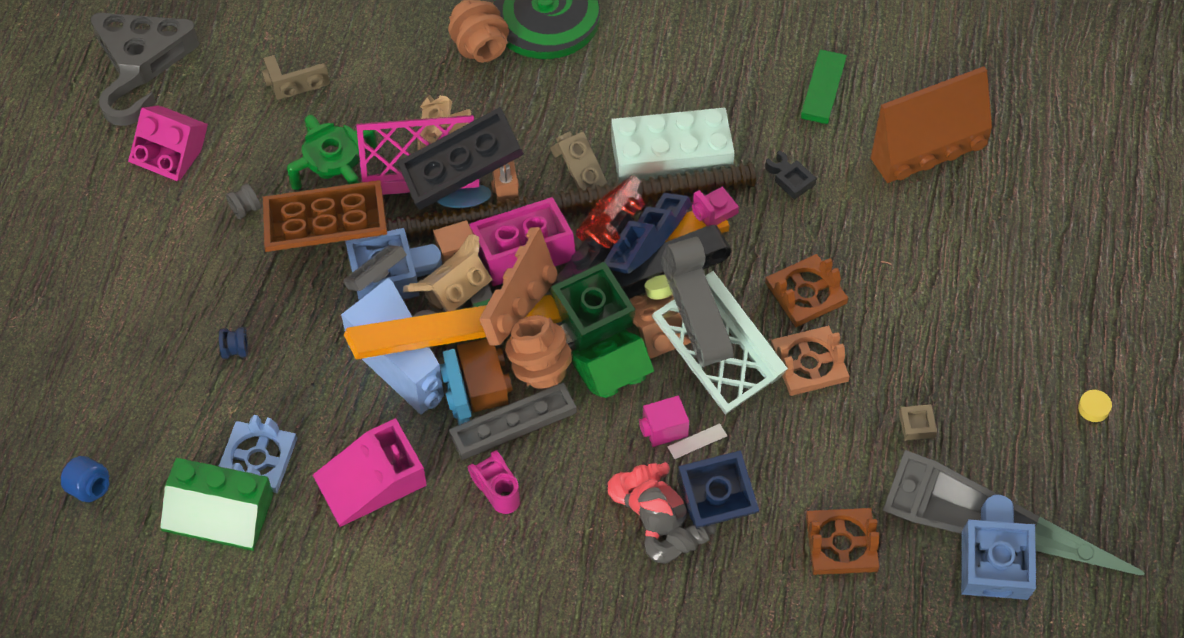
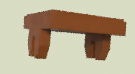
[765,254,848,327]
[806,508,879,575]

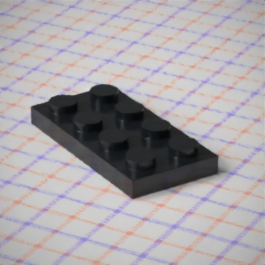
[397,107,524,210]

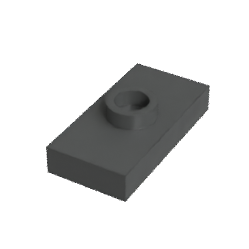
[343,245,407,291]

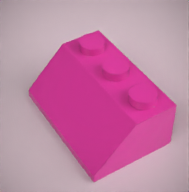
[469,197,576,287]

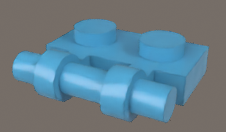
[440,349,472,425]

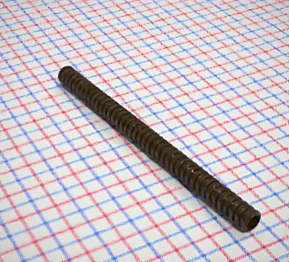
[386,161,757,241]

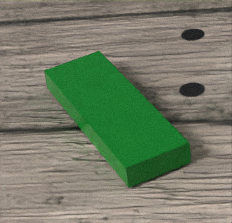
[801,49,847,124]

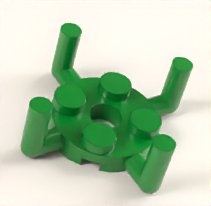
[287,114,377,190]

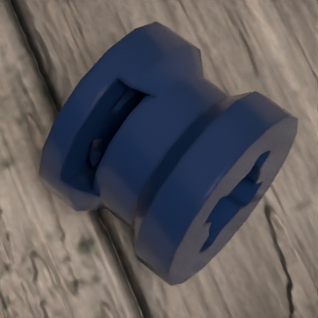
[219,327,248,359]

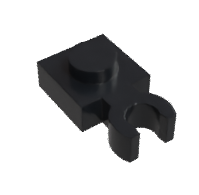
[765,150,817,200]

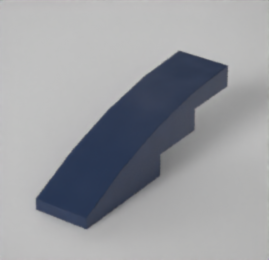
[604,193,692,274]

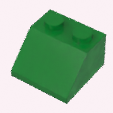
[572,330,654,398]

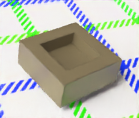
[899,404,937,441]

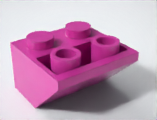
[128,105,208,181]

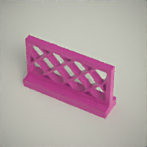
[356,115,479,195]

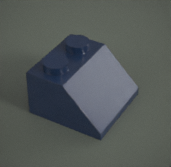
[677,450,759,529]

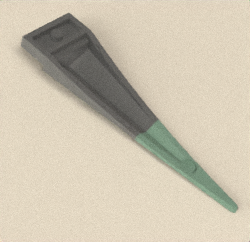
[883,450,1144,575]

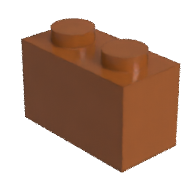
[457,339,512,413]

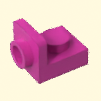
[692,187,739,226]

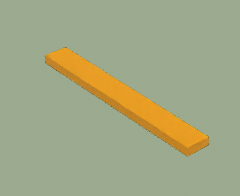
[344,295,562,359]

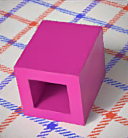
[639,395,689,447]

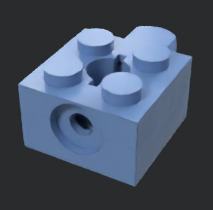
[345,228,442,300]
[961,495,1036,600]

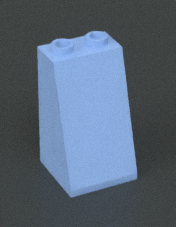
[341,278,444,415]

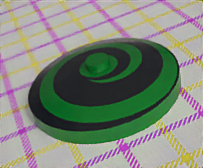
[492,0,600,59]

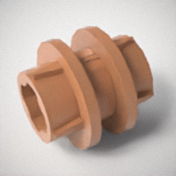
[448,0,509,63]
[505,315,573,389]

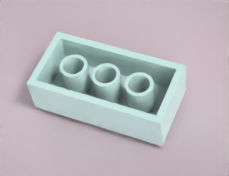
[611,108,735,185]

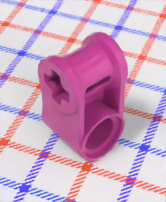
[468,450,520,514]

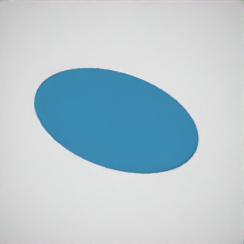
[437,185,491,208]

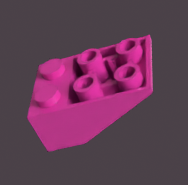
[313,418,427,527]

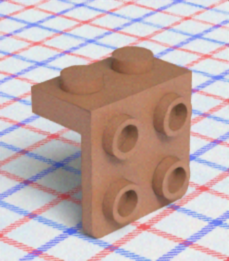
[630,295,691,359]

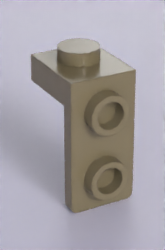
[261,55,330,100]
[550,131,607,190]

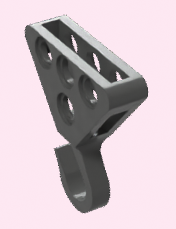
[90,13,199,126]

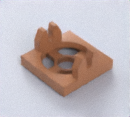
[771,326,850,396]

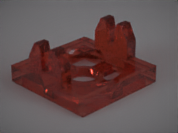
[575,175,645,248]

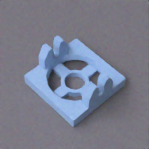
[219,415,297,493]

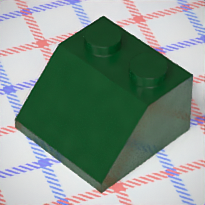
[551,262,636,352]

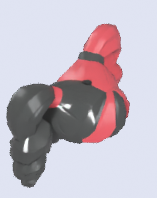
[608,462,717,564]

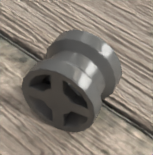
[226,183,261,220]

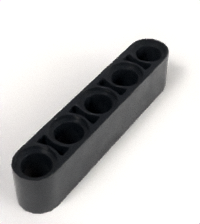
[611,225,732,299]

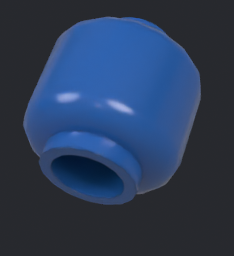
[61,456,109,502]

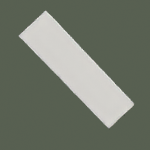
[667,424,727,459]

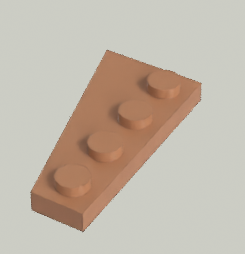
[480,227,558,345]

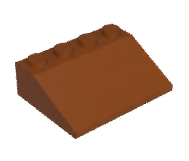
[871,66,992,183]
[263,180,387,252]

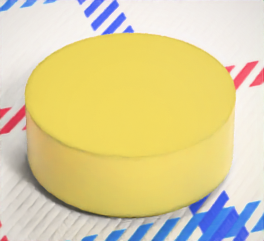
[1078,390,1112,422]

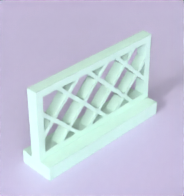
[652,271,788,415]

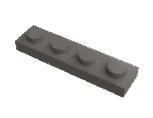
[449,383,577,460]

